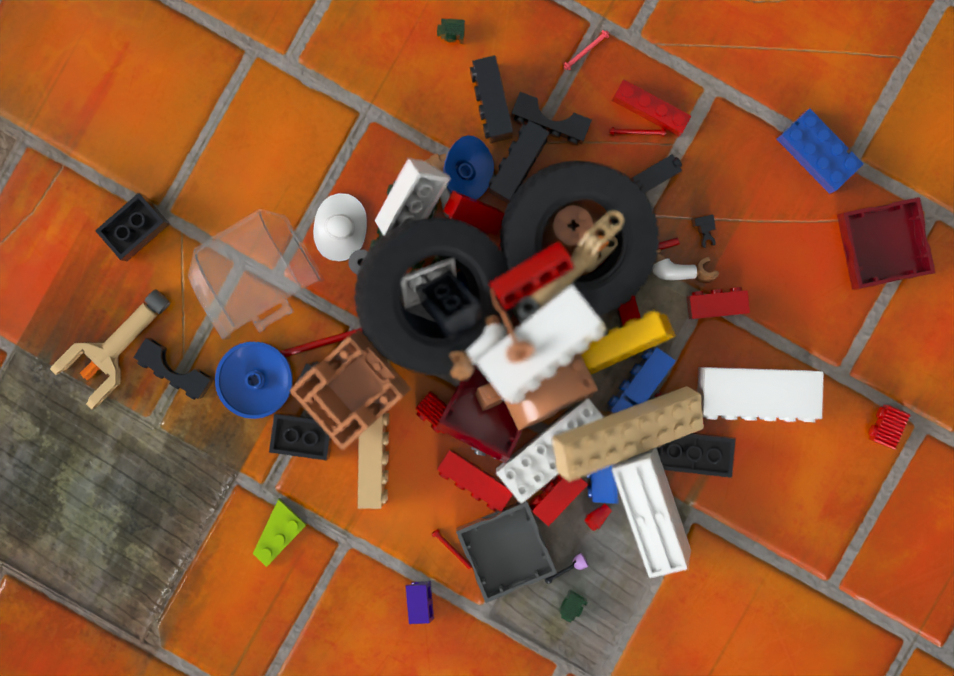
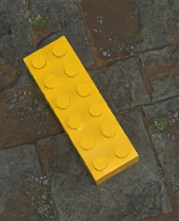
[580,311,676,375]

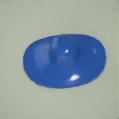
[443,135,494,199]

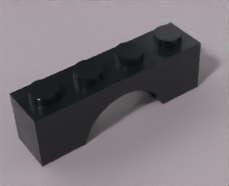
[511,92,592,145]
[133,338,215,400]

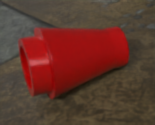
[584,503,612,531]

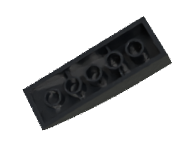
[656,433,736,478]

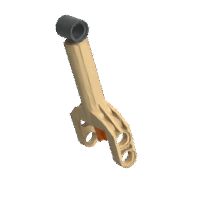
[518,211,624,322]
[50,289,171,410]

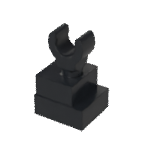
[691,214,716,248]

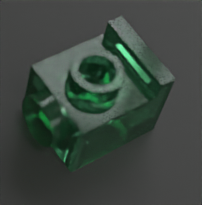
[437,19,465,44]
[559,589,588,623]

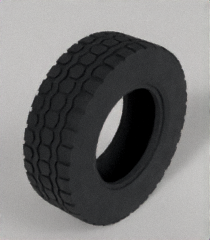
[500,160,659,315]
[355,218,514,375]

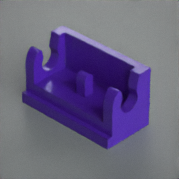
[406,581,434,624]

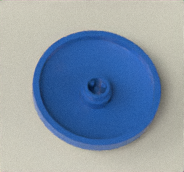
[215,342,293,419]

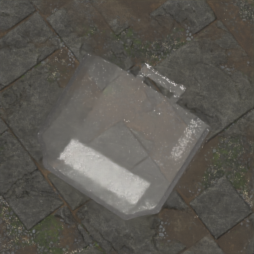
[188,209,325,340]

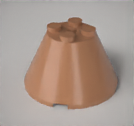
[542,199,606,257]

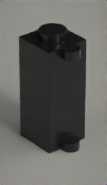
[631,154,682,193]

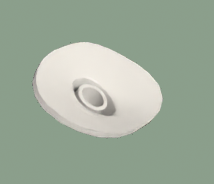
[313,193,367,261]

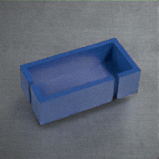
[777,108,864,194]
[607,347,676,413]

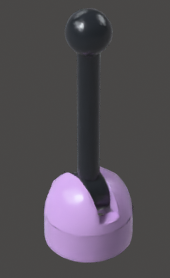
[545,553,589,584]

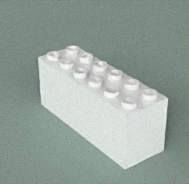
[476,285,607,404]
[697,367,823,422]
[496,398,604,504]
[612,448,691,578]

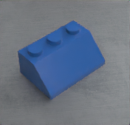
[586,464,618,504]

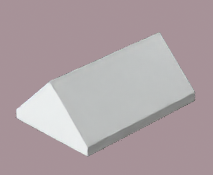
[399,257,457,309]

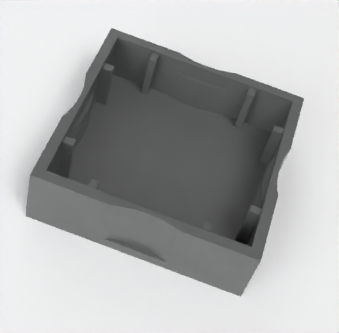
[456,500,557,603]

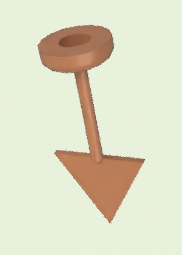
[490,288,535,363]

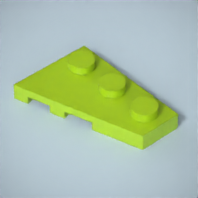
[253,498,307,567]

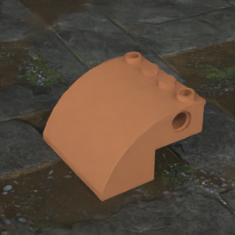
[289,330,412,450]
[504,353,598,431]

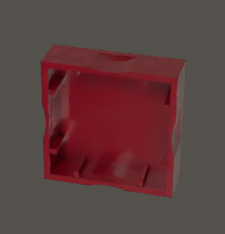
[837,197,936,290]
[436,364,522,463]

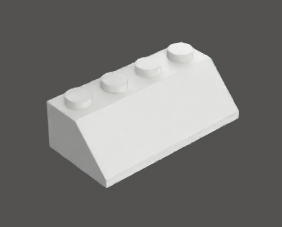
[375,159,450,235]

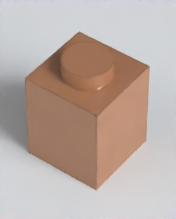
[475,383,503,411]

